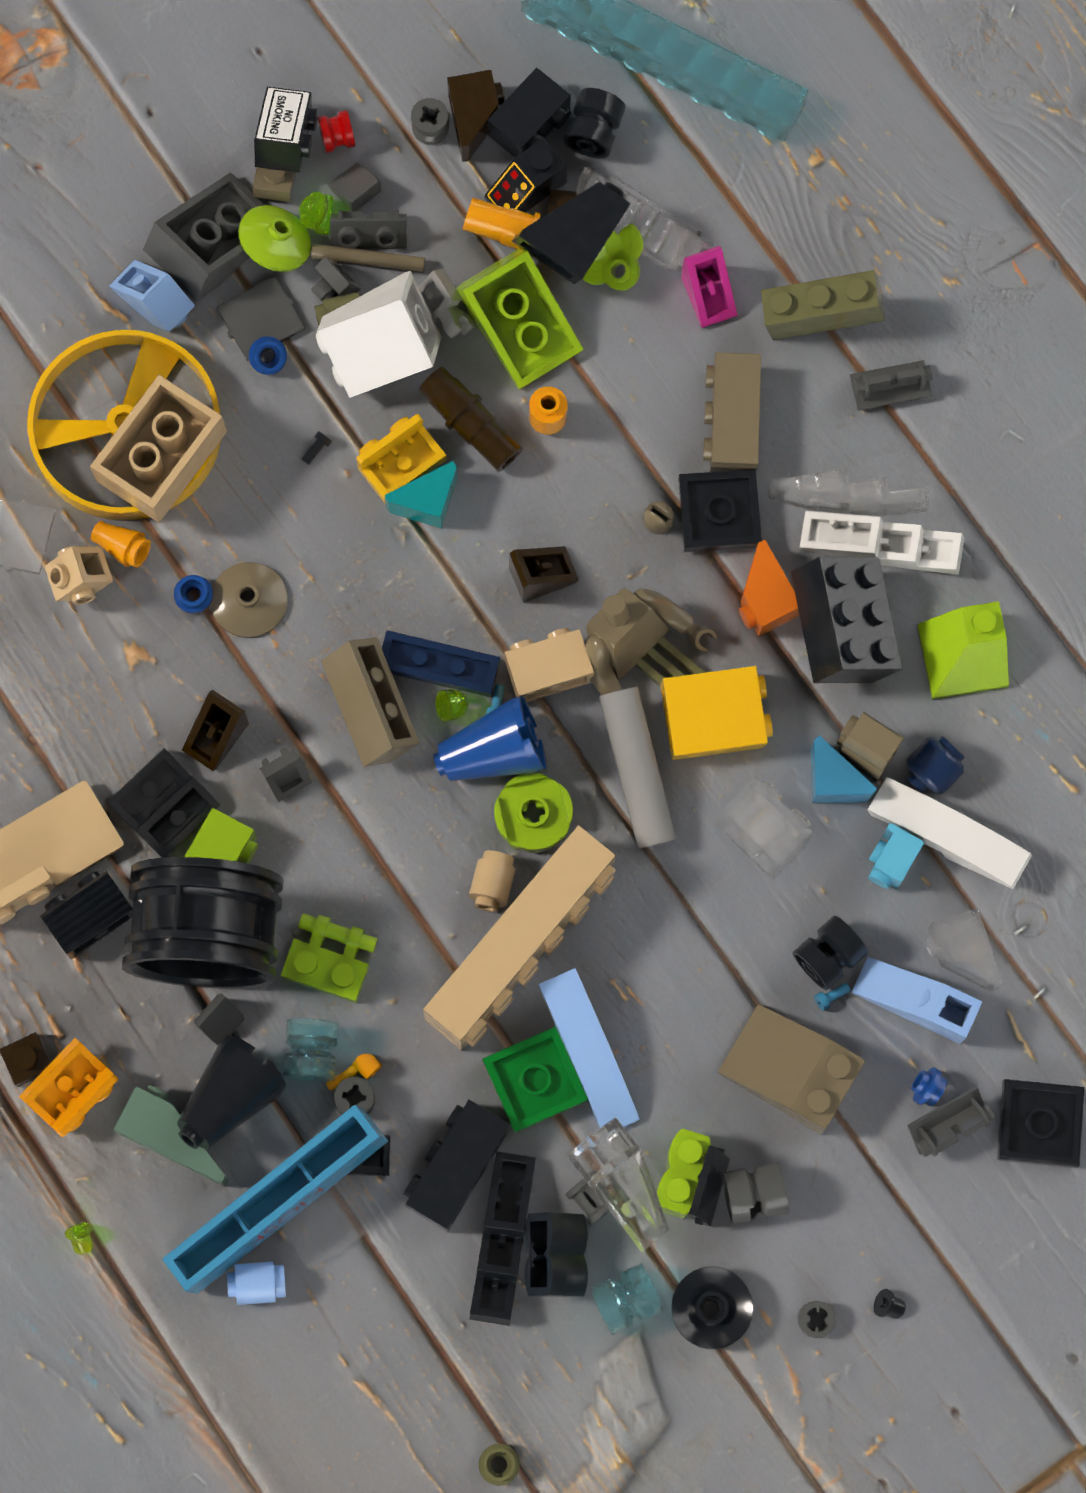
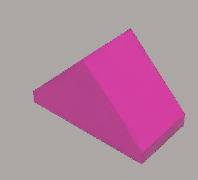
[681,246,738,328]

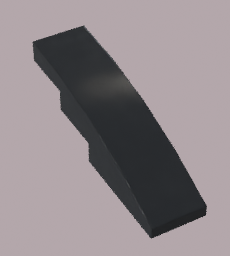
[469,1151,536,1326]

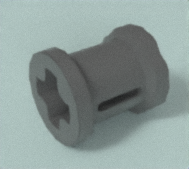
[565,1172,618,1226]

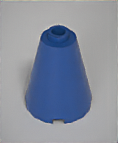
[433,696,547,781]

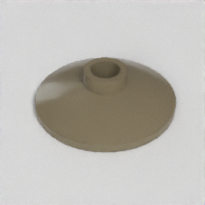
[210,562,288,638]

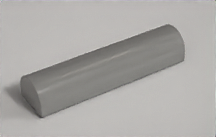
[599,686,677,849]

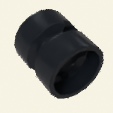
[564,88,626,159]
[792,915,868,991]

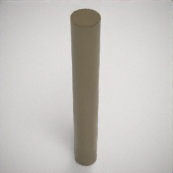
[311,244,425,273]

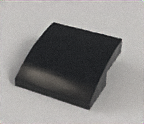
[106,748,220,858]

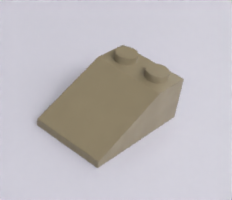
[718,1004,866,1135]

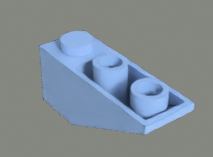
[851,957,982,1044]

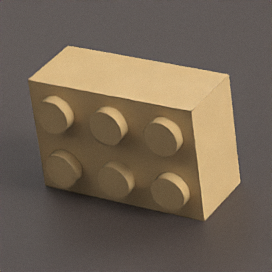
[90,375,227,523]

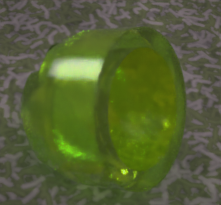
[435,689,469,721]

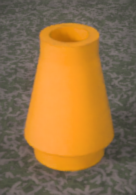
[90,521,151,568]

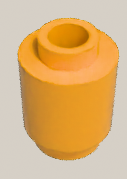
[529,386,568,435]

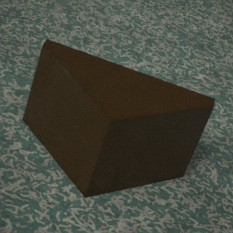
[509,546,579,603]
[182,689,249,772]

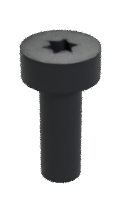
[301,431,332,465]

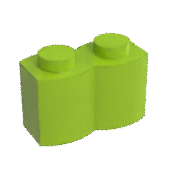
[655,1128,711,1219]

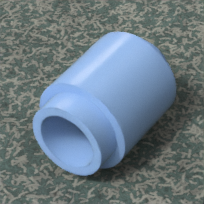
[227,1261,286,1305]

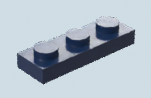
[382,630,500,697]

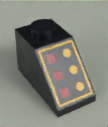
[484,137,567,212]

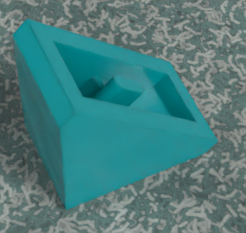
[384,461,457,528]

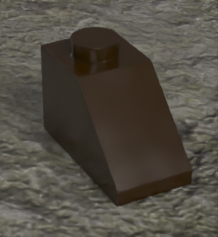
[447,70,504,161]

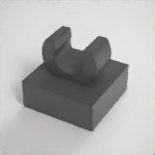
[311,257,361,301]
[260,748,312,802]

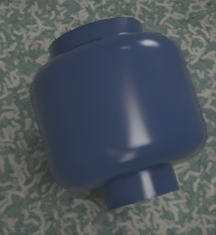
[906,736,965,795]

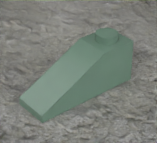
[113,1085,229,1187]

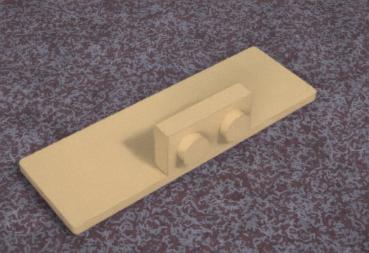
[0,780,124,925]

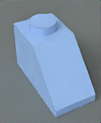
[109,260,195,332]

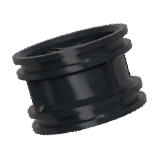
[122,857,284,989]

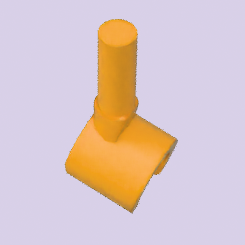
[326,1053,382,1091]

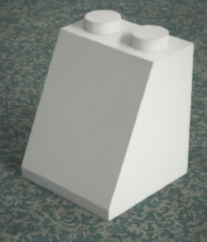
[316,271,442,398]

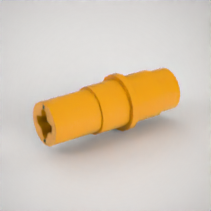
[462,197,541,250]

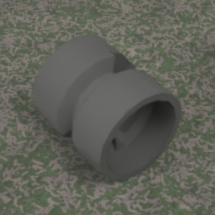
[722,1162,789,1224]

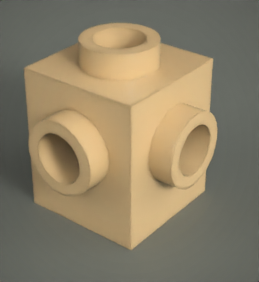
[45,546,113,605]

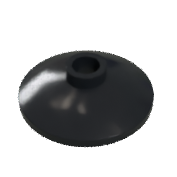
[671,1266,753,1349]

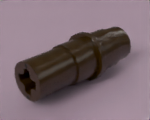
[419,366,522,472]

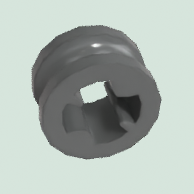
[798,1301,836,1338]

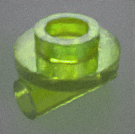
[299,191,334,235]

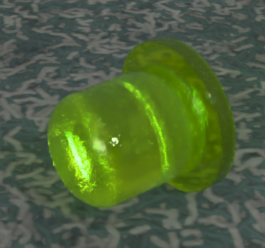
[64,1223,93,1255]

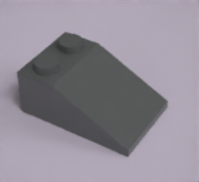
[143,172,264,301]

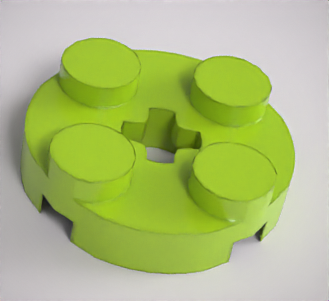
[494,773,573,853]

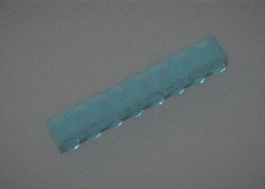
[521,0,808,142]

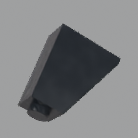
[512,181,631,284]

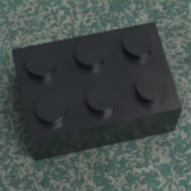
[791,556,902,684]

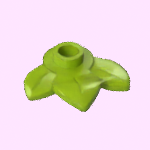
[583,224,644,291]

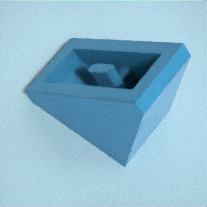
[810,735,877,803]

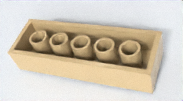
[423,825,616,1051]

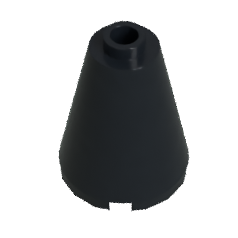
[177,1036,286,1149]

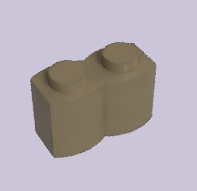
[836,712,904,780]

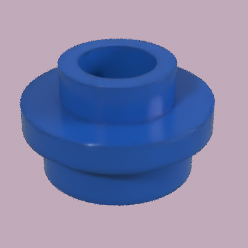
[248,336,287,375]
[174,575,213,614]
[911,1067,947,1107]

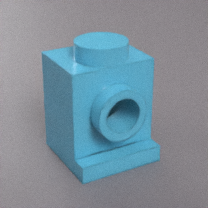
[868,822,924,889]

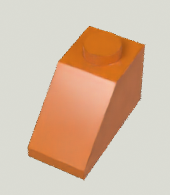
[738,540,799,637]

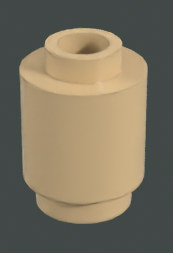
[469,850,516,912]

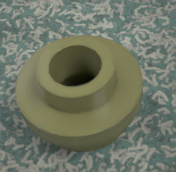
[479,1444,520,1486]

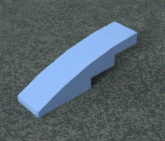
[538,968,640,1137]

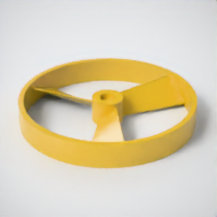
[27,330,221,521]

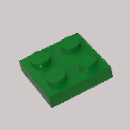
[482,1026,588,1134]

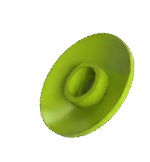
[238,205,311,272]

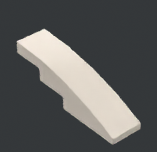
[799,511,965,575]
[868,777,1032,889]

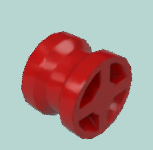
[317,110,355,153]

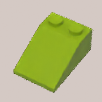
[455,249,584,389]

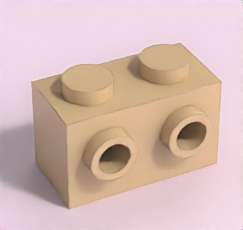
[505,628,594,702]

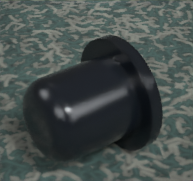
[873,1289,906,1319]

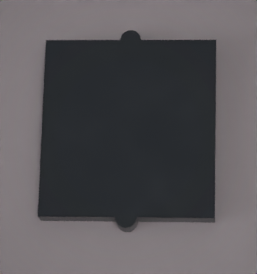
[689,1145,730,1227]

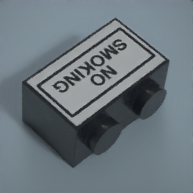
[254,87,318,173]

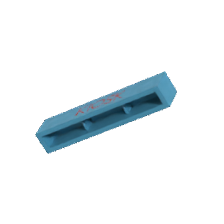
[162,1105,388,1294]

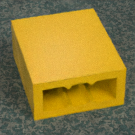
[660,666,773,761]

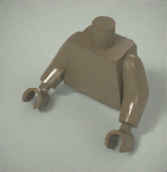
[586,588,717,695]

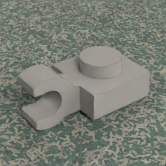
[418,269,475,339]

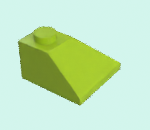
[917,601,1009,700]

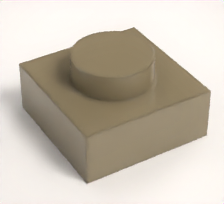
[252,167,296,202]

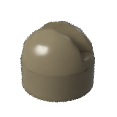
[643,501,674,534]

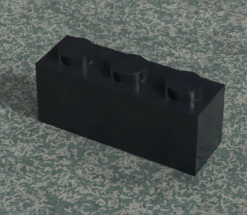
[403,1100,510,1232]

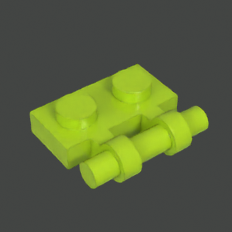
[280,913,378,1003]

